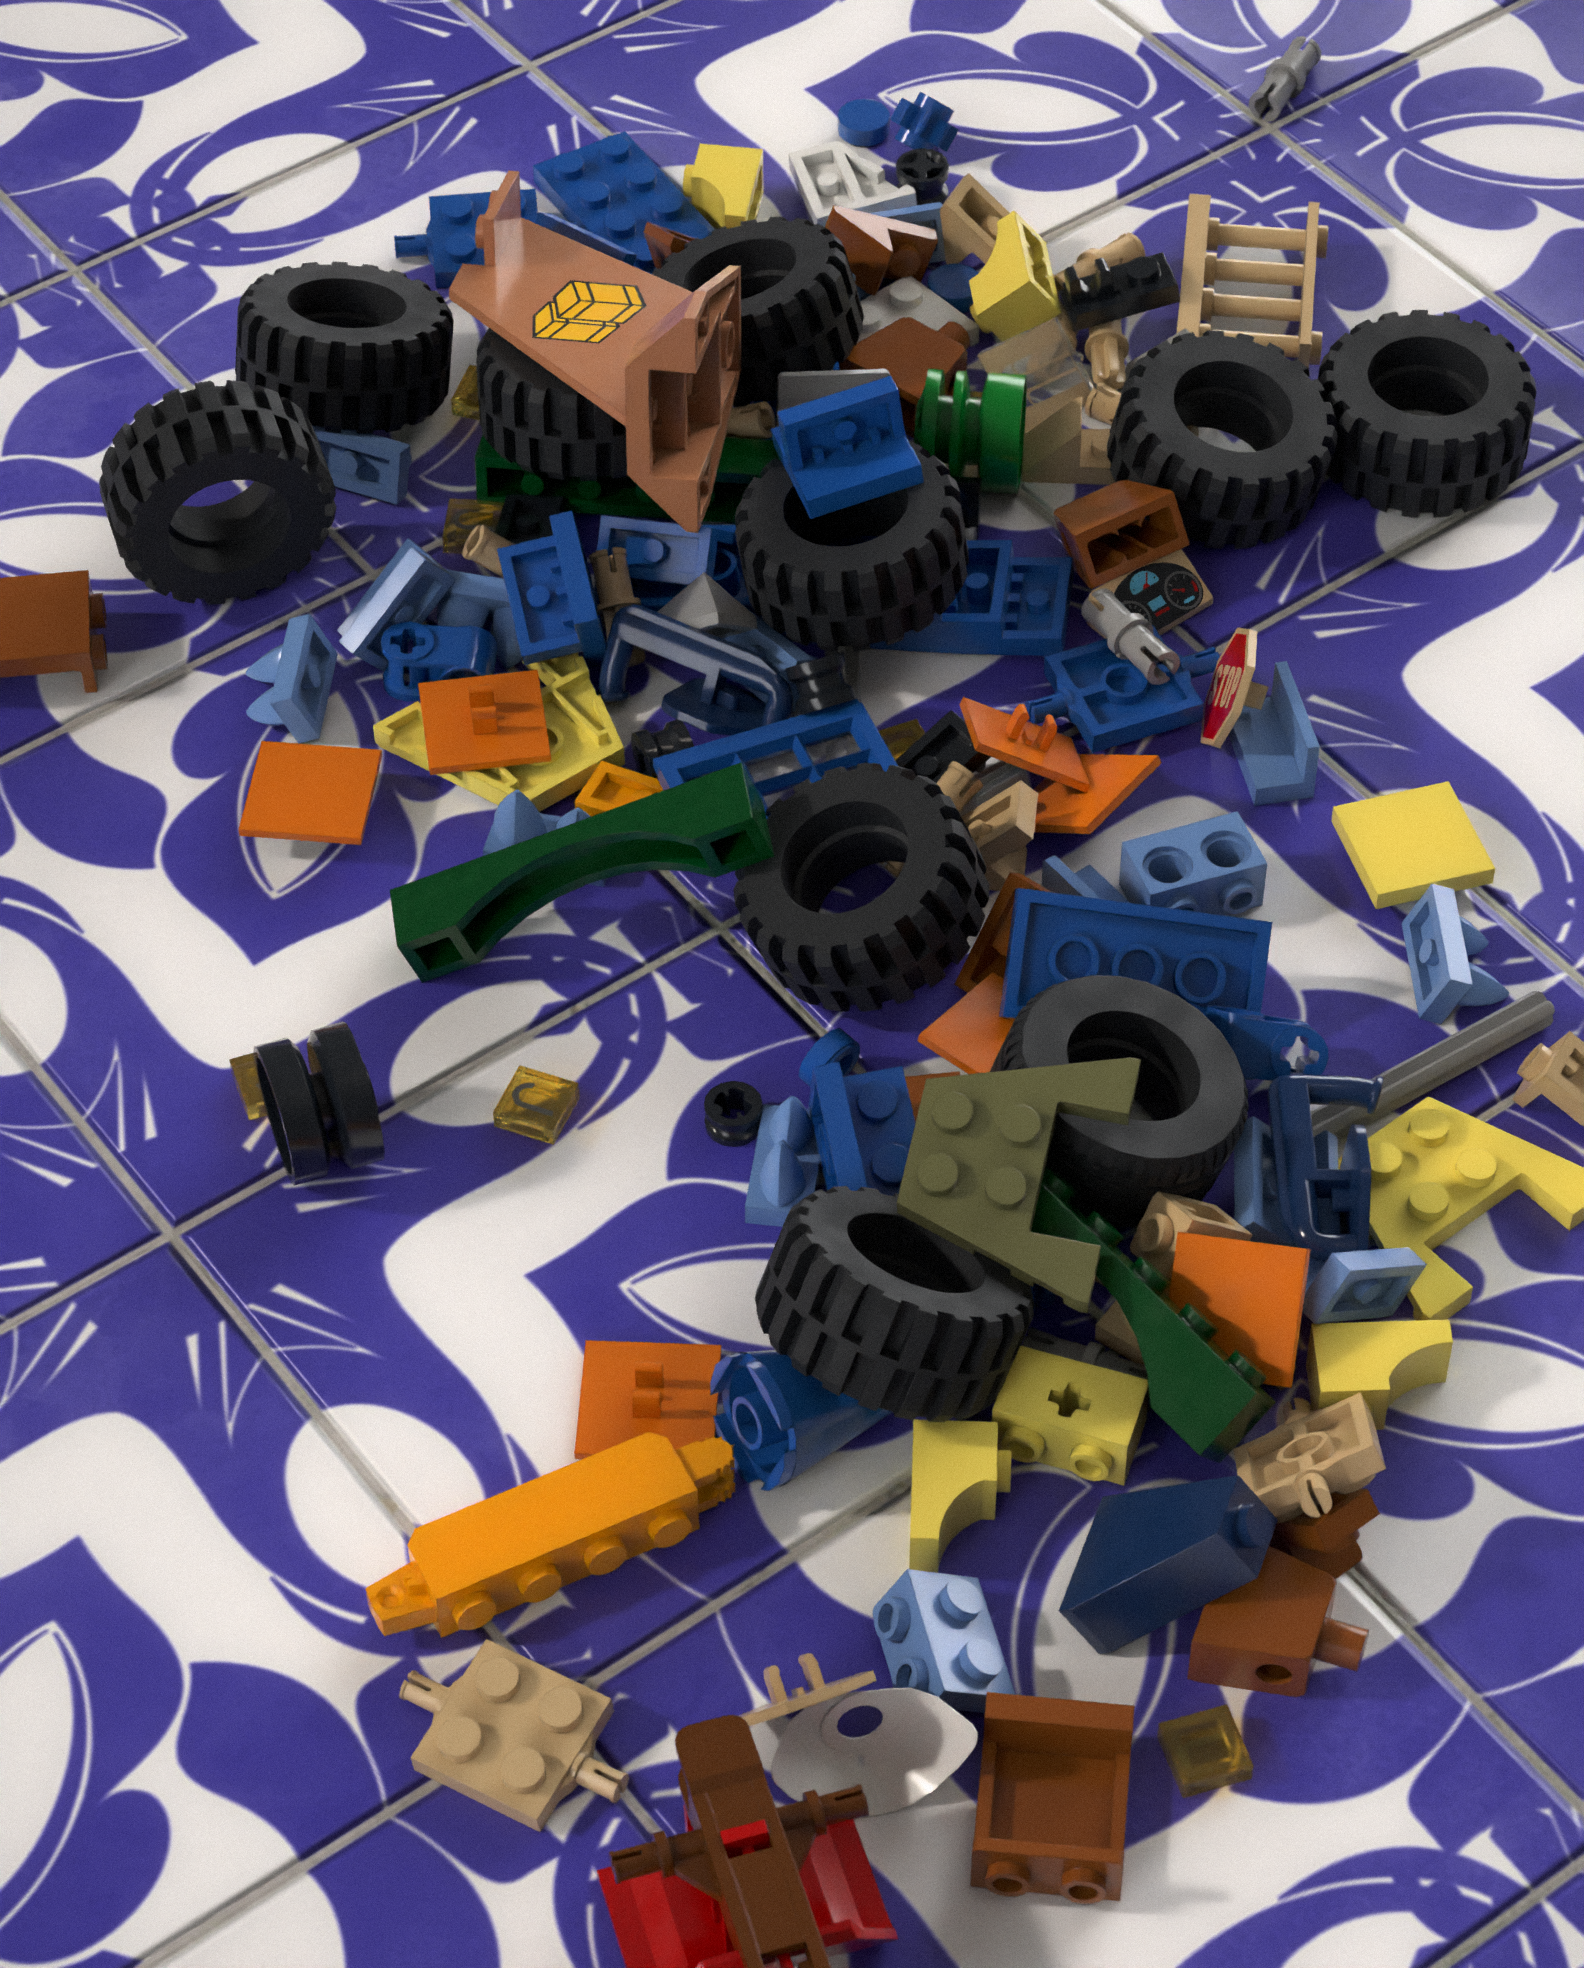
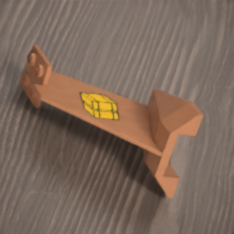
[449,170,741,533]

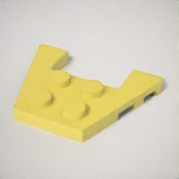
[373,652,625,812]
[1338,1096,1584,1321]

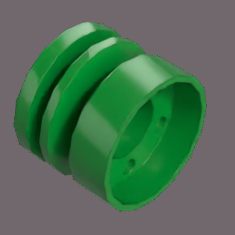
[914,369,1027,494]

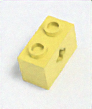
[992,1346,1149,1486]

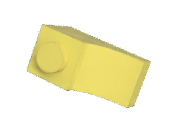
[683,143,764,229]
[969,210,1062,344]
[1306,1320,1453,1430]
[909,1419,1011,1573]

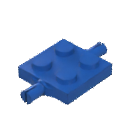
[394,188,577,289]
[1025,625,1220,753]

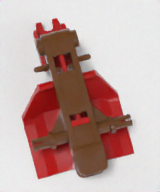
[597,1715,898,1968]

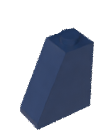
[1059,1475,1278,1654]

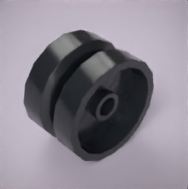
[253,1021,385,1186]

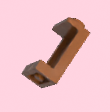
[0,570,108,693]
[970,1692,1135,1904]

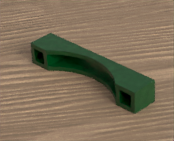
[390,762,774,983]
[1031,1166,1276,1463]

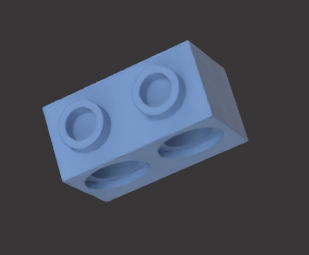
[1119,811,1267,916]

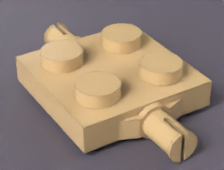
[1233,1392,1386,1523]
[399,1639,629,1832]

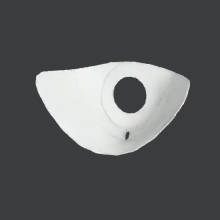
[770,1688,978,1818]

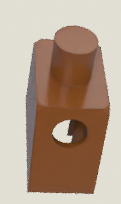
[839,317,970,438]
[1053,480,1190,589]
[1187,1546,1369,1697]

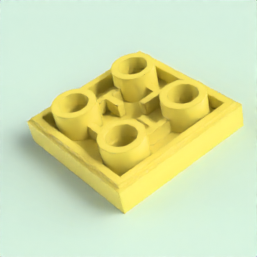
[1331,781,1495,909]

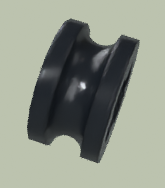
[704,1081,763,1147]

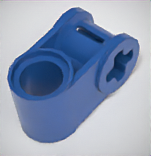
[381,622,498,702]
[1206,1005,1329,1081]

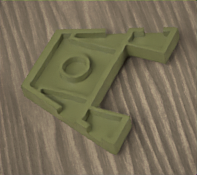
[897,1057,1141,1313]

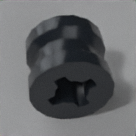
[896,148,949,205]
[785,652,857,715]
[631,719,694,779]

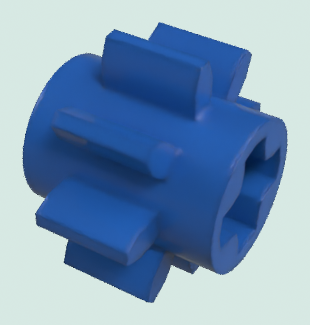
[890,92,959,152]

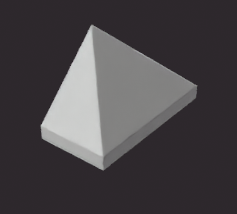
[633,572,757,652]

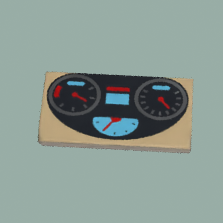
[1087,549,1214,639]

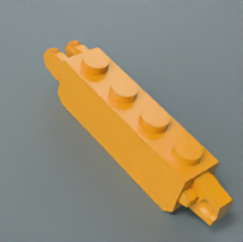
[365,1432,736,1638]

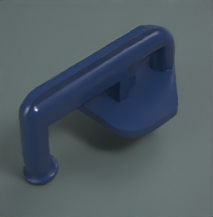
[596,604,794,736]
[1267,1074,1384,1263]

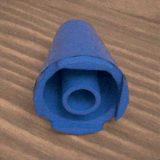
[710,1350,893,1491]

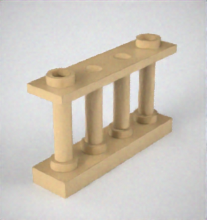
[1177,194,1329,368]

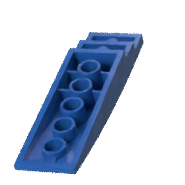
[594,525,1074,656]

